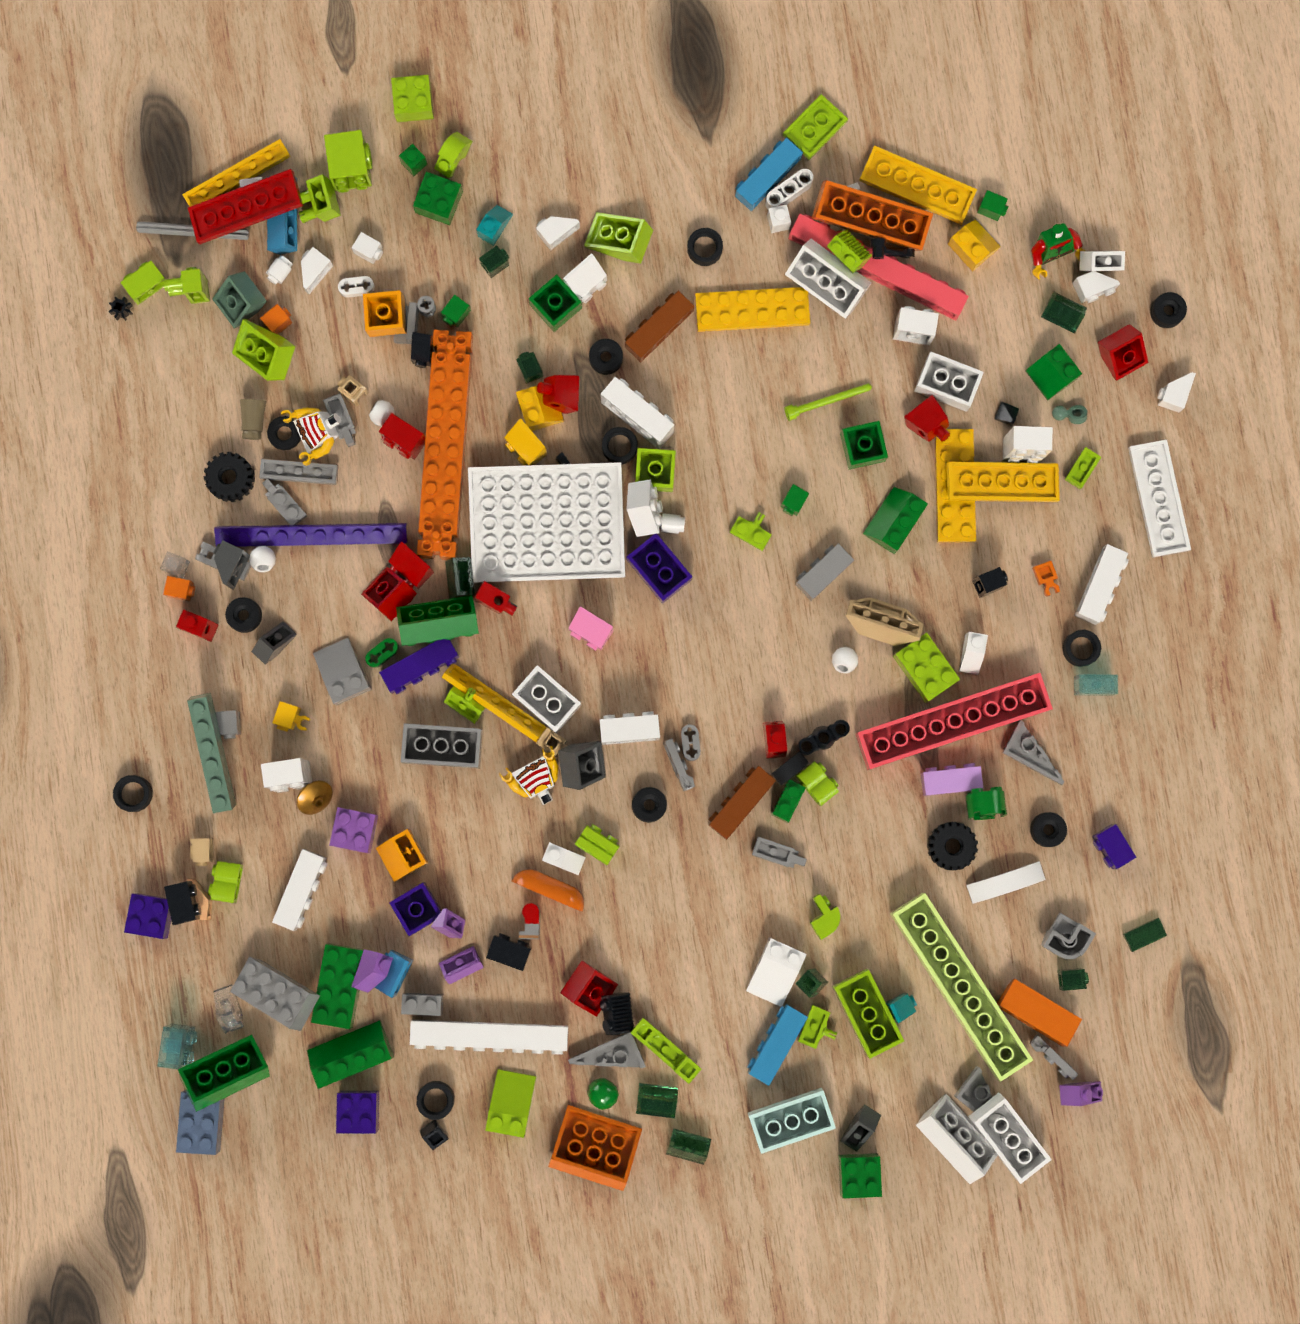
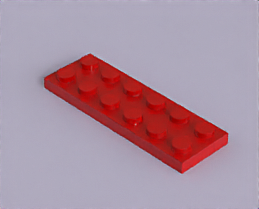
[188,169,303,244]

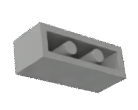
[796,543,854,601]

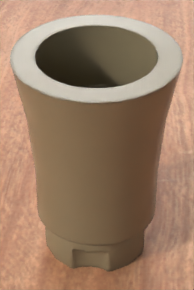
[240,399,267,440]

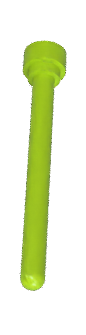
[784,384,872,421]

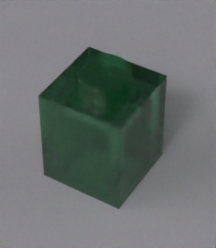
[479,245,509,278]
[516,352,543,384]
[795,968,828,998]
[1057,968,1089,991]

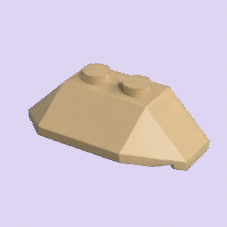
[846,598,924,646]

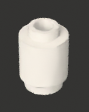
[266,255,293,285]
[659,513,685,534]

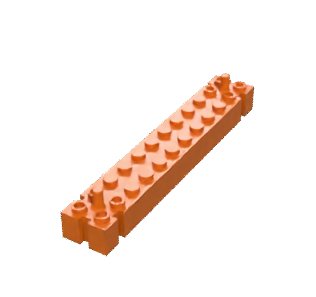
[417,330,473,561]

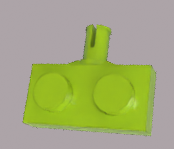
[729,512,772,551]
[444,686,485,724]
[797,1005,837,1049]

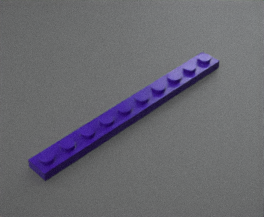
[214,523,408,547]

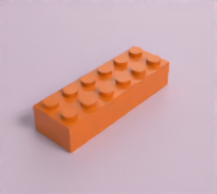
[811,180,933,251]

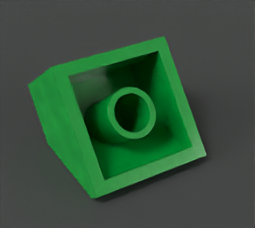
[1025,344,1082,401]

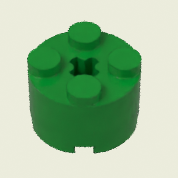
[965,787,1007,820]

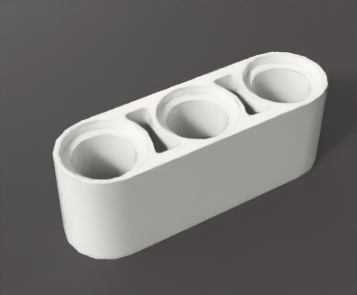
[765,169,813,210]

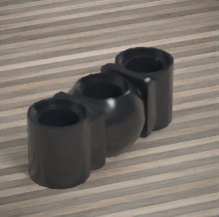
[797,720,850,756]

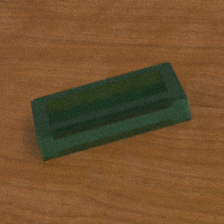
[1123,918,1167,952]

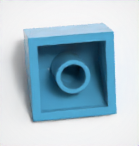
[374,950,413,998]

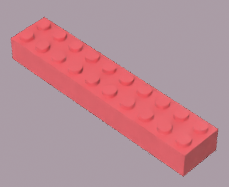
[855,673,1053,770]

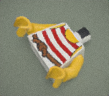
[281,407,341,466]
[499,746,559,805]

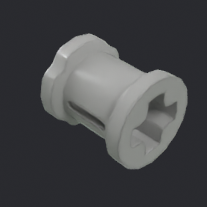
[417,296,436,317]

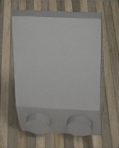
[313,638,372,705]

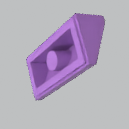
[431,908,465,938]
[439,946,484,984]

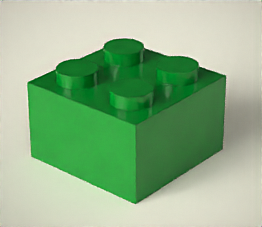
[413,172,463,226]
[528,274,582,332]
[840,421,888,470]
[838,1153,882,1199]

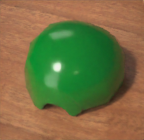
[587,1078,619,1110]

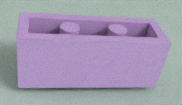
[920,763,983,796]

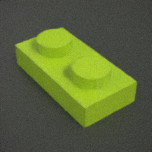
[1064,447,1101,489]

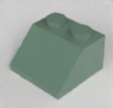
[213,271,267,328]

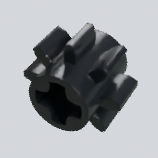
[109,297,133,321]

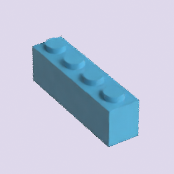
[735,137,803,212]
[267,176,297,255]
[747,1004,808,1086]

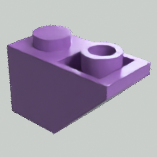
[1059,1081,1103,1106]

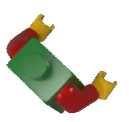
[1031,223,1085,280]

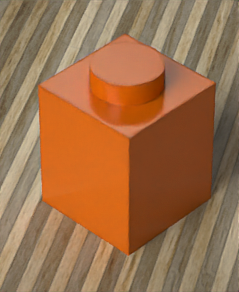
[260,304,292,335]
[163,576,195,601]

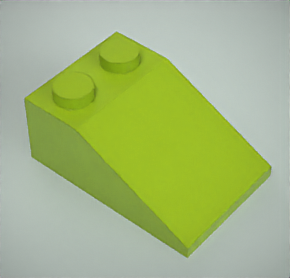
[584,212,653,264]
[232,319,296,381]
[485,1069,536,1138]

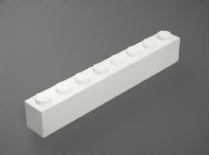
[410,1019,568,1054]

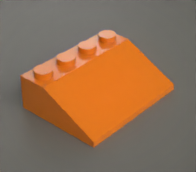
[548,1105,642,1191]

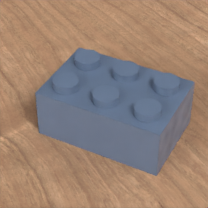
[176,1090,225,1155]

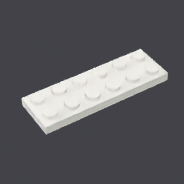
[1128,440,1191,558]

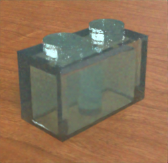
[1074,674,1118,696]

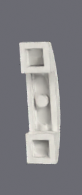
[966,861,1046,904]

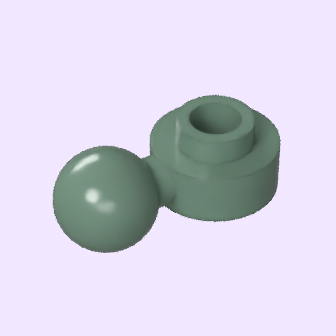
[1052,405,1087,424]

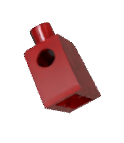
[537,375,579,414]
[904,395,950,442]
[473,581,518,616]
[176,609,219,642]
[763,721,787,759]

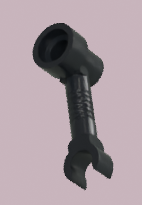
[871,238,915,259]

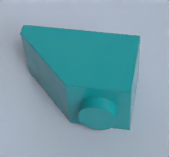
[476,205,513,246]
[885,993,917,1023]

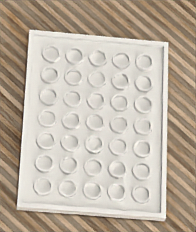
[468,462,625,583]

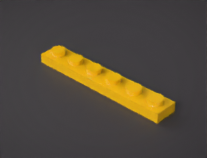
[182,139,291,207]
[442,664,548,743]

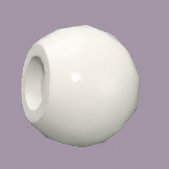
[369,400,395,427]
[249,546,276,572]
[832,647,858,673]

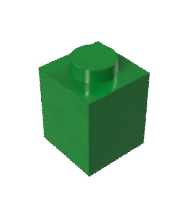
[399,144,427,177]
[977,190,1009,221]
[441,294,471,328]
[781,484,810,516]

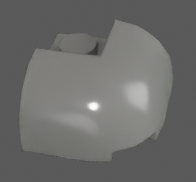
[1041,913,1096,959]

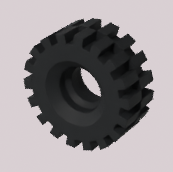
[204,452,255,502]
[927,822,978,870]

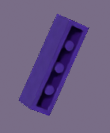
[379,639,459,695]

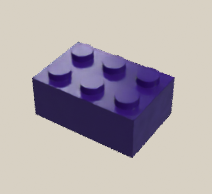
[626,534,693,604]

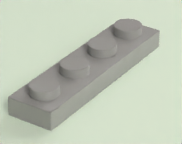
[259,459,338,485]

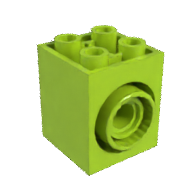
[324,130,373,193]

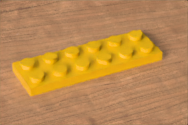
[859,145,977,225]
[695,287,810,332]
[935,429,976,542]
[946,462,1060,502]

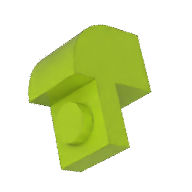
[434,132,473,178]
[810,894,840,940]

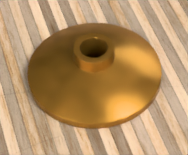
[296,780,333,815]

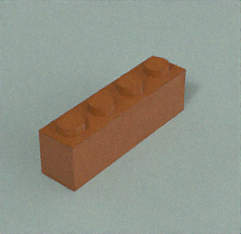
[625,290,694,363]
[708,766,776,840]

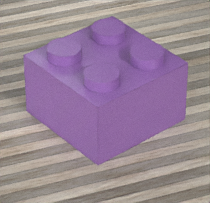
[329,807,378,853]

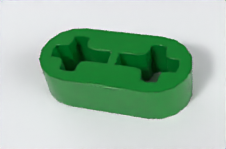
[365,638,399,668]

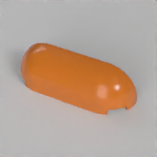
[512,869,584,912]

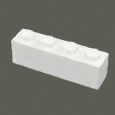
[1074,544,1129,625]
[272,849,328,931]

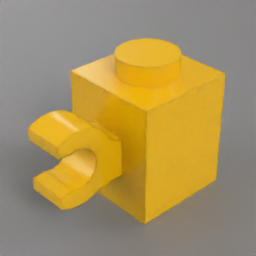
[272,701,311,732]

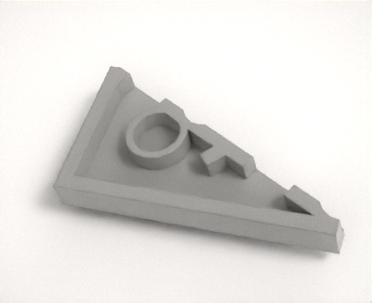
[1002,720,1064,785]
[568,1032,646,1068]
[954,1066,992,1112]

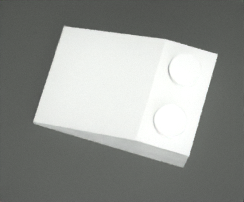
[746,937,807,1007]

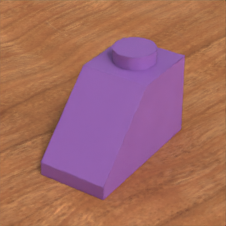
[352,949,393,993]

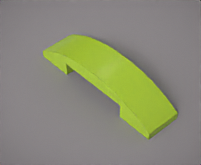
[630,1018,702,1084]

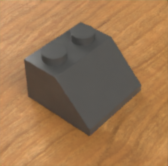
[214,540,250,590]
[558,741,606,790]

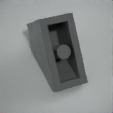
[251,622,297,665]
[840,1105,881,1152]

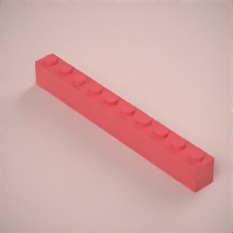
[788,214,969,321]

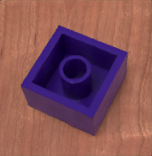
[389,882,442,936]
[124,893,171,939]
[336,1091,379,1134]

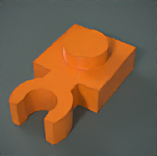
[1032,561,1060,597]

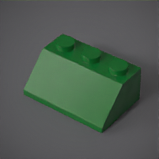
[863,487,928,555]

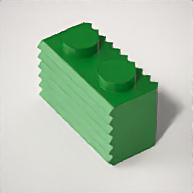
[771,780,806,823]

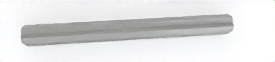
[136,221,249,240]

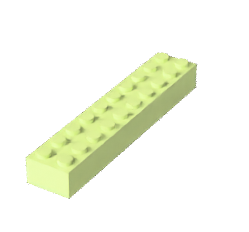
[890,893,1033,1082]

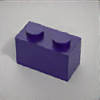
[1092,824,1137,869]

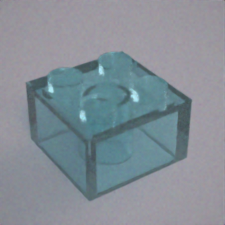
[157,1024,197,1069]

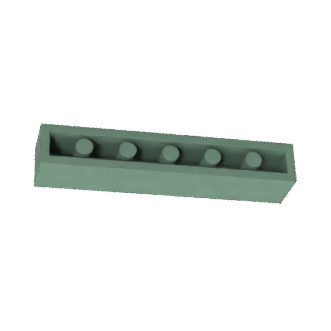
[187,693,236,813]

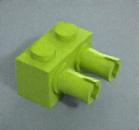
[299,174,341,223]
[163,267,210,304]

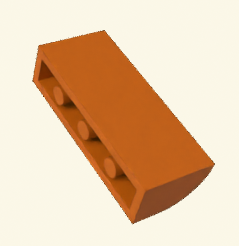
[997,979,1082,1047]

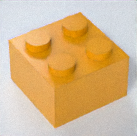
[363,290,407,337]

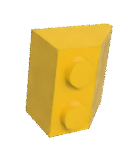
[948,219,1001,272]
[516,386,564,431]
[504,419,547,466]

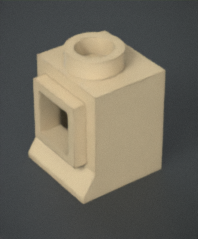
[337,375,369,407]
[536,728,567,757]
[190,838,213,866]

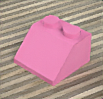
[568,606,613,651]

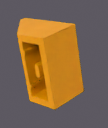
[376,829,428,882]

